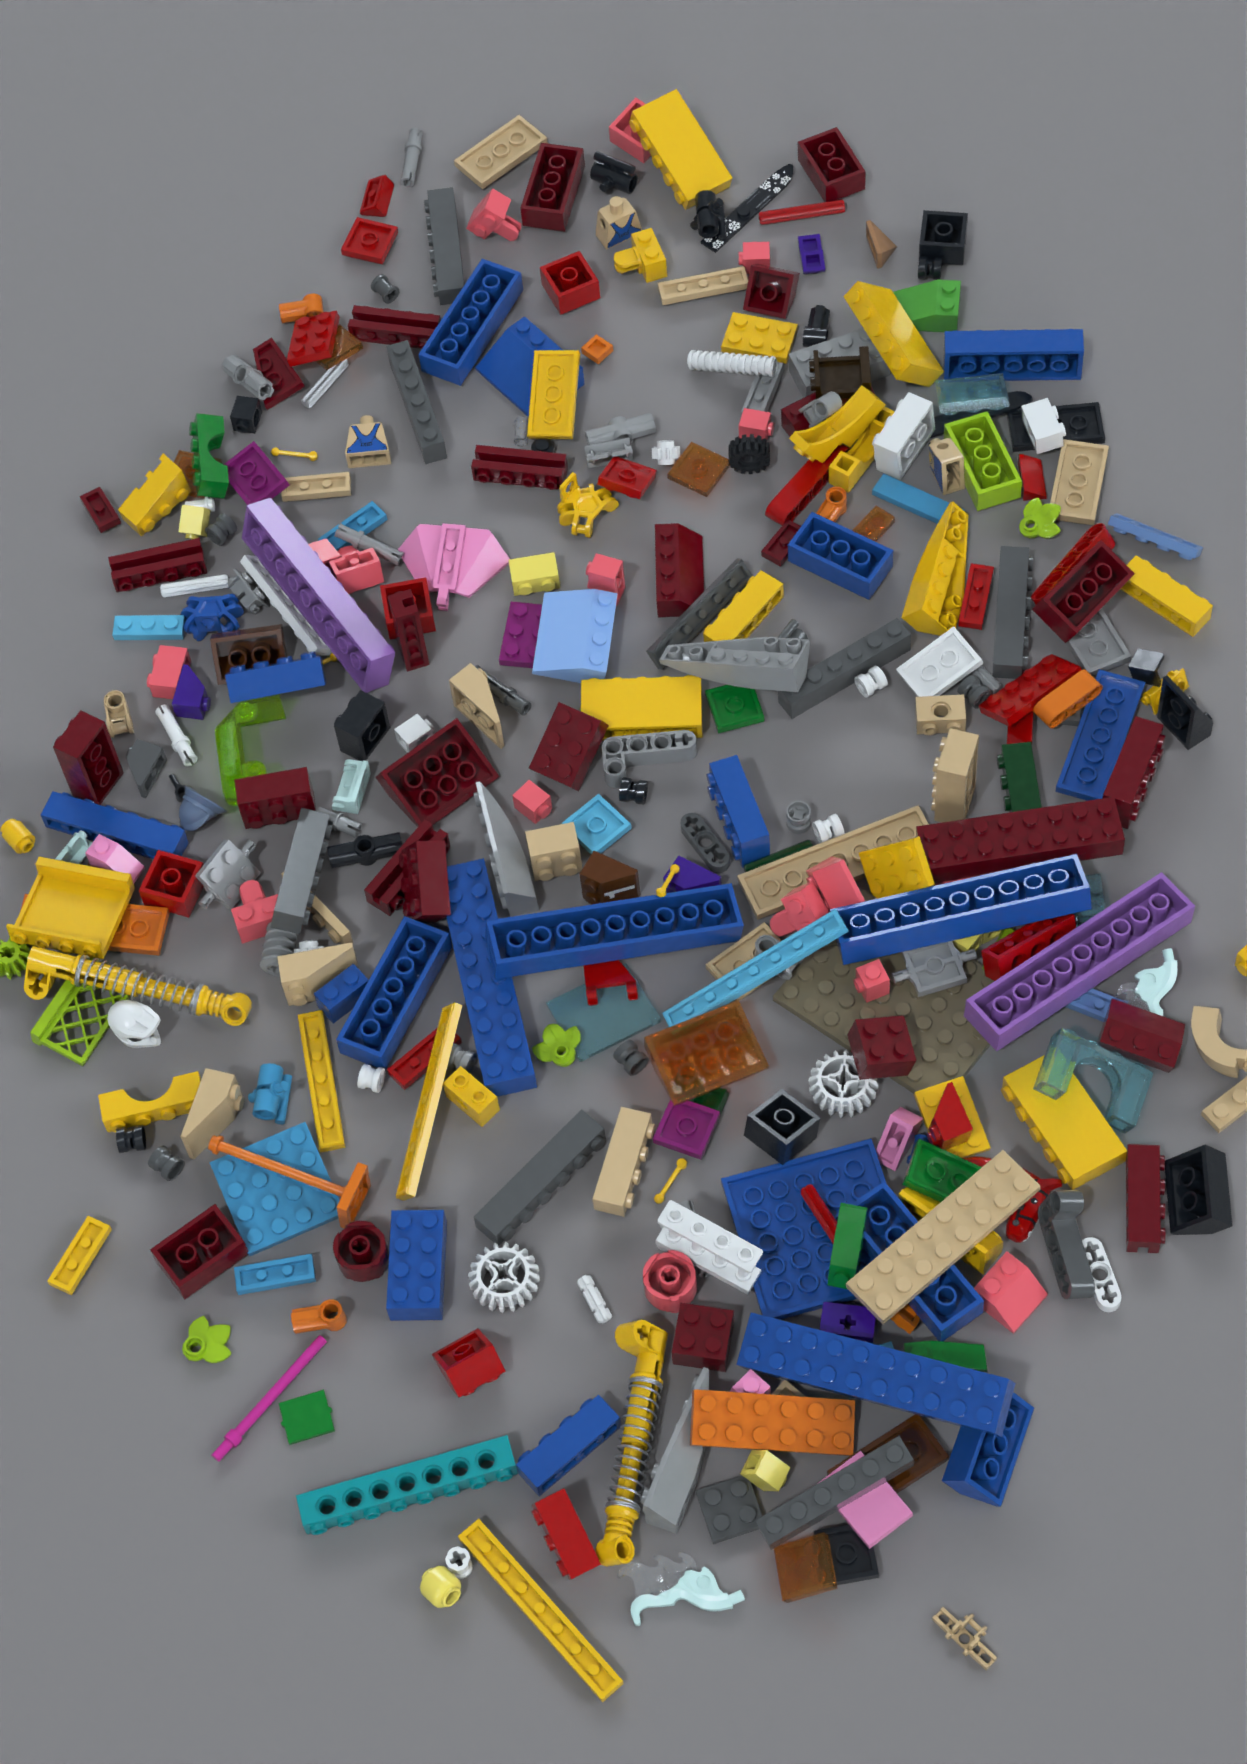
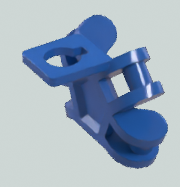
[181,594,244,641]

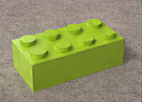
[944,411,1022,511]

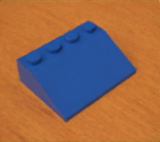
[475,316,585,417]

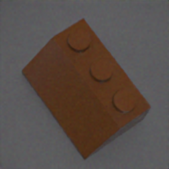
[210,624,287,685]

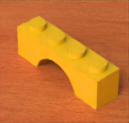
[829,407,895,493]
[98,1071,201,1132]

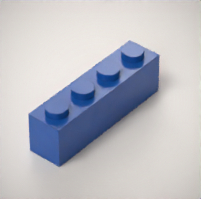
[516,1395,621,1497]

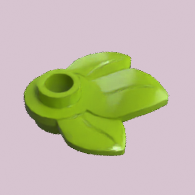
[1019,498,1061,539]
[532,1024,581,1067]
[182,1316,231,1363]

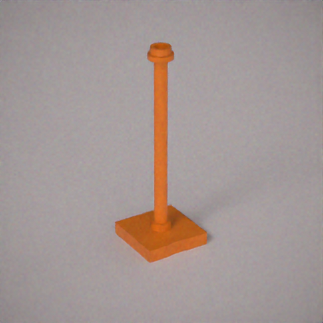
[208,1135,371,1228]

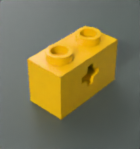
[443,1066,500,1127]

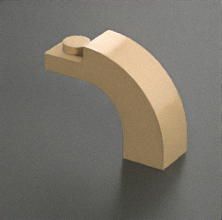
[1191,1006,1247,1078]

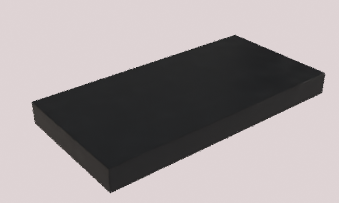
[1007,402,1105,452]

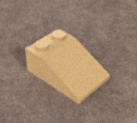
[449,663,504,749]
[277,942,359,1006]
[181,1068,244,1159]

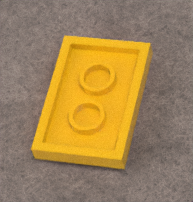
[721,312,798,364]
[858,836,935,898]
[914,1076,991,1158]

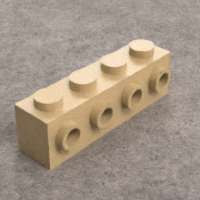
[593,1107,655,1217]

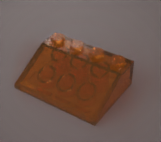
[644,1000,769,1106]

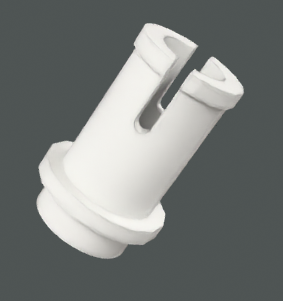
[185,497,215,514]

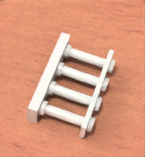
[655,1200,763,1295]

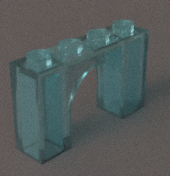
[1033,1028,1153,1134]

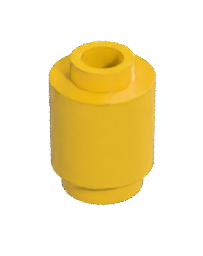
[0,819,35,854]

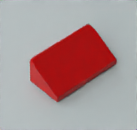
[360,175,394,217]
[1018,454,1047,501]
[1007,711,1033,745]

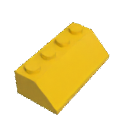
[899,1187,1003,1275]

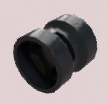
[918,256,942,280]
[619,777,648,805]
[116,1125,146,1153]

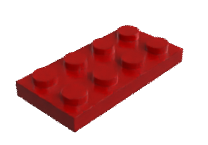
[978,654,1082,727]

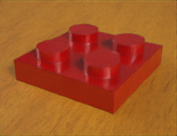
[341,217,398,265]
[597,456,657,499]

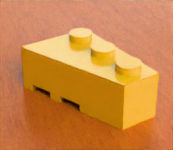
[118,453,191,537]

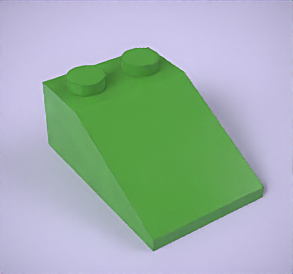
[893,279,961,333]

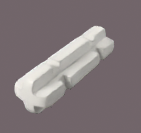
[577,1275,612,1324]

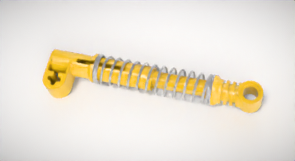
[24,946,252,1026]
[596,1319,668,1567]

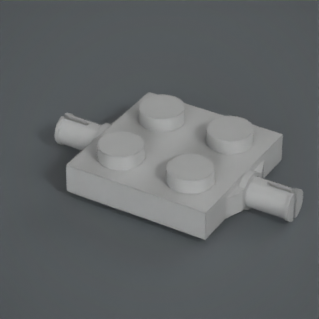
[195,839,261,909]
[891,941,977,997]

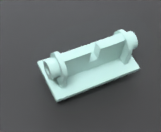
[55,830,93,864]

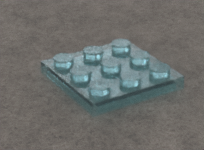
[935,373,1009,415]

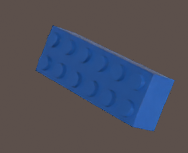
[418,259,523,386]
[943,329,1084,382]
[336,916,452,1070]
[851,1181,984,1341]

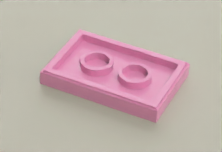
[817,1451,913,1549]

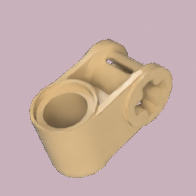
[104,690,134,738]

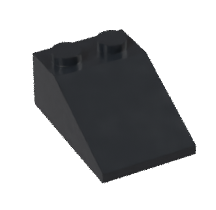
[1157,675,1213,750]

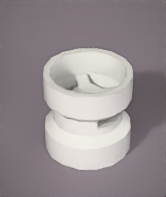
[854,665,888,698]
[812,813,845,844]

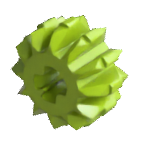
[0,937,30,980]

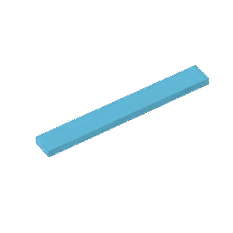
[662,909,849,1036]

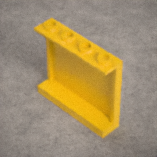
[6,856,135,959]

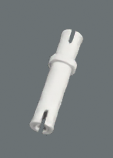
[155,704,198,766]

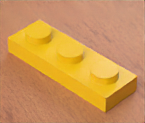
[47,1216,112,1295]

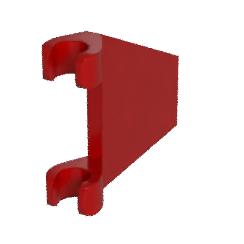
[583,960,638,1006]

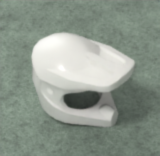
[107,1000,161,1048]

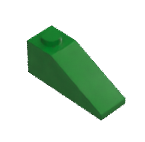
[827,1203,867,1289]
[903,1340,988,1372]

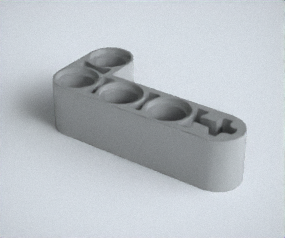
[602,730,697,788]

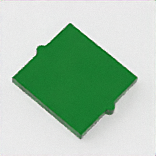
[279,1389,335,1445]

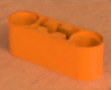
[1033,669,1103,729]

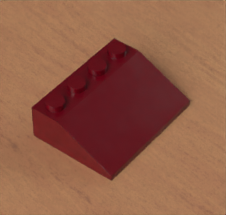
[375,718,500,827]

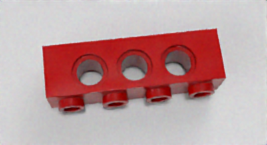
[981,914,1076,981]

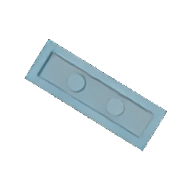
[112,615,186,640]

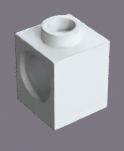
[394,714,434,753]

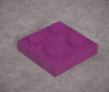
[653,1095,720,1160]

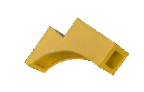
[789,385,886,463]

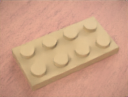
[454,115,548,189]
[1050,439,1109,525]

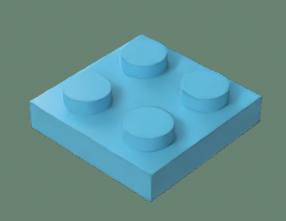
[562,794,632,854]

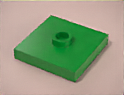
[705,685,765,734]

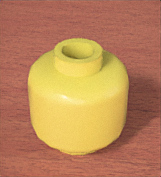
[420,1566,461,1608]

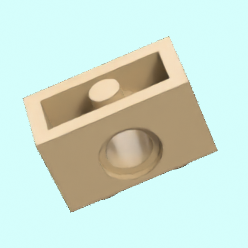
[915,695,966,735]

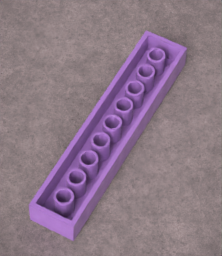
[242,498,395,693]
[964,872,1195,1051]

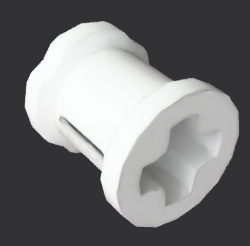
[445,1546,473,1579]

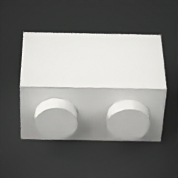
[1021,398,1066,454]

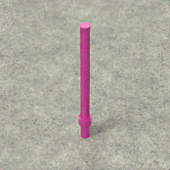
[211,1335,327,1462]

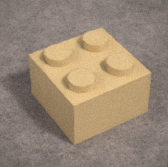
[525,822,582,881]

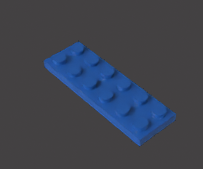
[1055,669,1146,801]

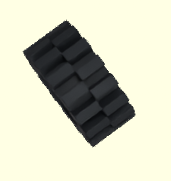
[728,434,770,474]

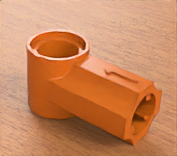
[279,293,324,323]
[816,486,847,522]
[291,1299,347,1334]

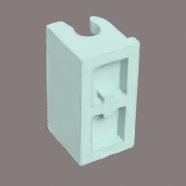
[332,759,371,814]

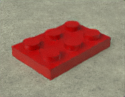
[287,310,340,367]

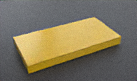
[527,350,580,439]

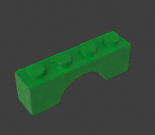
[189,413,229,498]

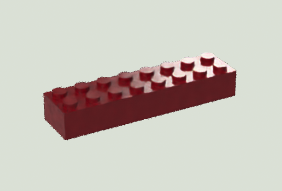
[916,797,1125,883]

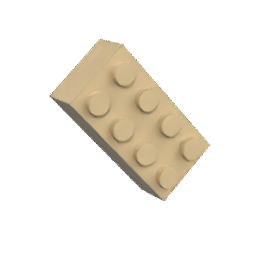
[931,728,979,822]

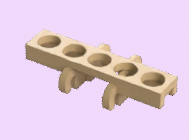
[932,1607,997,1671]

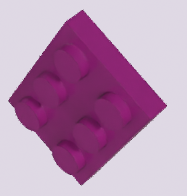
[223,441,290,505]
[499,601,542,668]

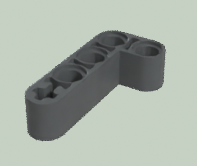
[1038,1190,1095,1299]

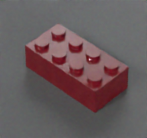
[520,143,585,232]
[1032,540,1135,643]
[53,710,124,805]
[1103,716,1166,829]

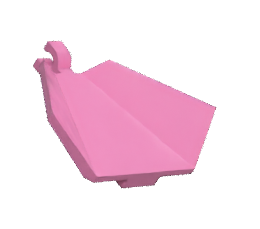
[398,523,510,611]

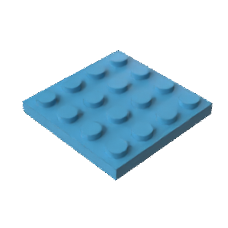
[209,1122,340,1257]

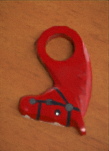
[963,1157,1062,1243]

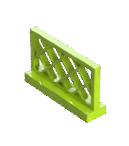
[30,958,130,1066]

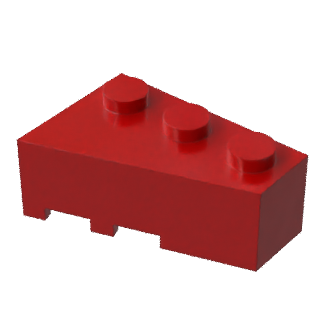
[531,1488,601,1580]

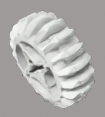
[808,1050,878,1118]
[468,1241,540,1313]

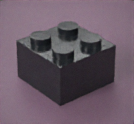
[919,210,968,265]
[334,690,391,761]
[744,1089,821,1165]

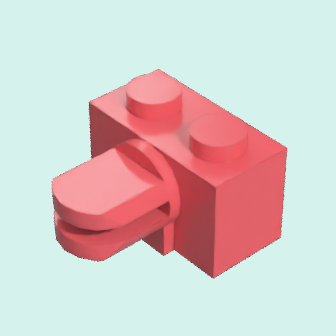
[466,188,522,241]
[329,546,384,594]
[231,880,278,944]
[770,881,829,937]

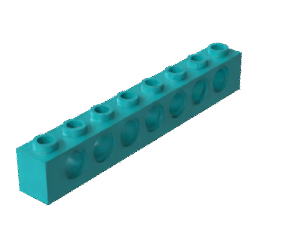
[296,1435,518,1535]

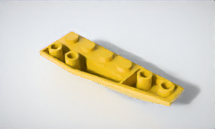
[901,501,969,636]

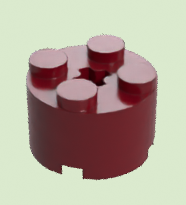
[333,1221,389,1282]

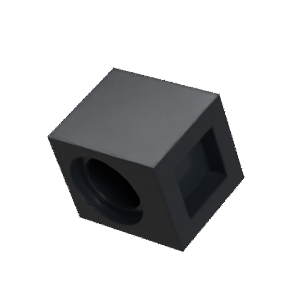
[230,395,262,434]

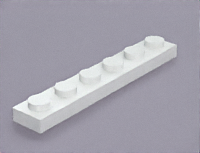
[240,555,332,656]

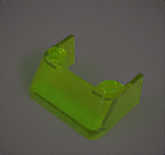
[215,694,286,806]

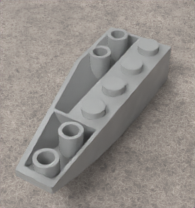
[659,636,810,692]
[473,781,539,917]
[641,1367,710,1534]

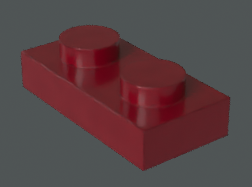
[79,487,121,533]
[761,519,801,567]

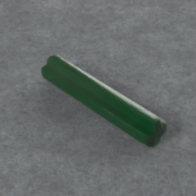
[744,840,813,872]

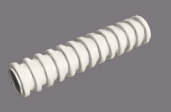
[687,350,778,377]

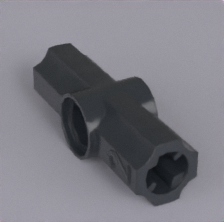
[327,832,402,868]

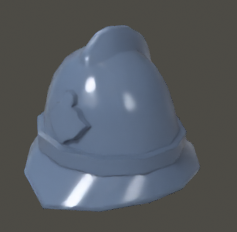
[179,786,227,831]

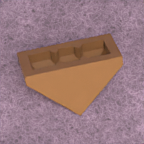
[866,220,897,269]

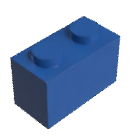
[314,964,369,1024]

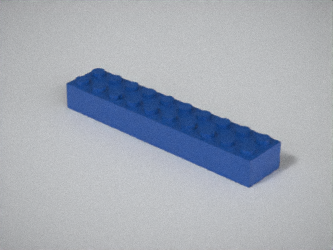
[830,854,1092,965]
[446,858,537,1097]
[485,883,744,979]
[736,1312,1016,1437]

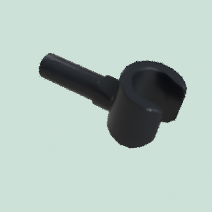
[169,774,185,802]

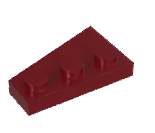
[253,337,305,410]

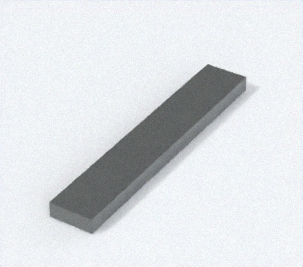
[646,558,752,670]

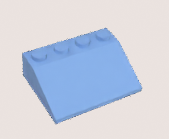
[532,589,618,683]

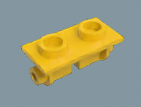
[1141,668,1189,715]

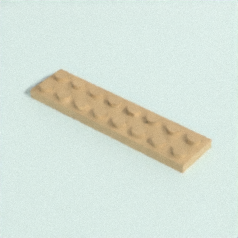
[737,805,929,920]
[846,1150,1040,1325]

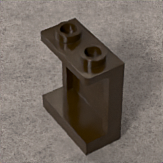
[809,346,871,399]

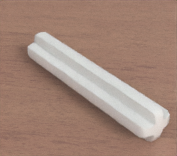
[160,574,229,597]

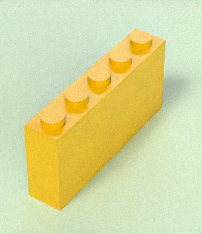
[629,89,733,210]
[843,281,944,387]
[581,675,703,741]
[1001,1049,1127,1190]

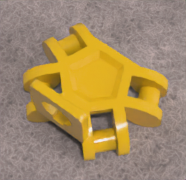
[557,472,619,538]

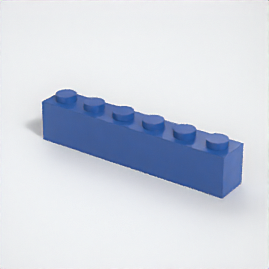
[41,791,189,859]

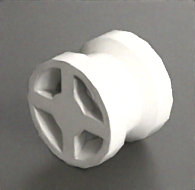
[357,1064,385,1093]

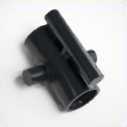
[590,151,638,194]
[690,190,727,240]

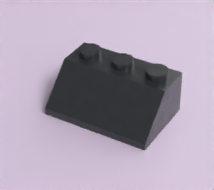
[1165,1145,1232,1235]

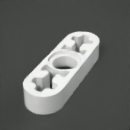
[1082,1237,1121,1312]

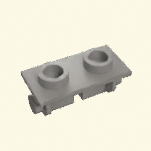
[584,437,633,469]
[228,568,270,614]

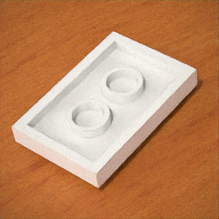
[896,627,983,697]

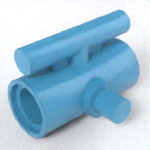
[248,1064,292,1125]

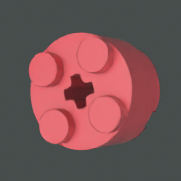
[643,1250,697,1313]

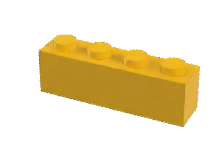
[1121,555,1213,637]
[703,570,784,642]

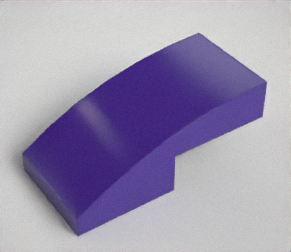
[798,234,826,274]

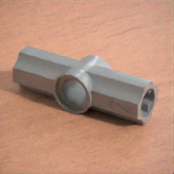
[222,354,274,400]
[585,413,656,445]

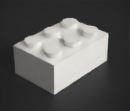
[872,392,935,480]

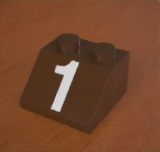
[579,851,640,905]

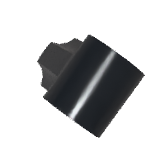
[803,305,830,347]

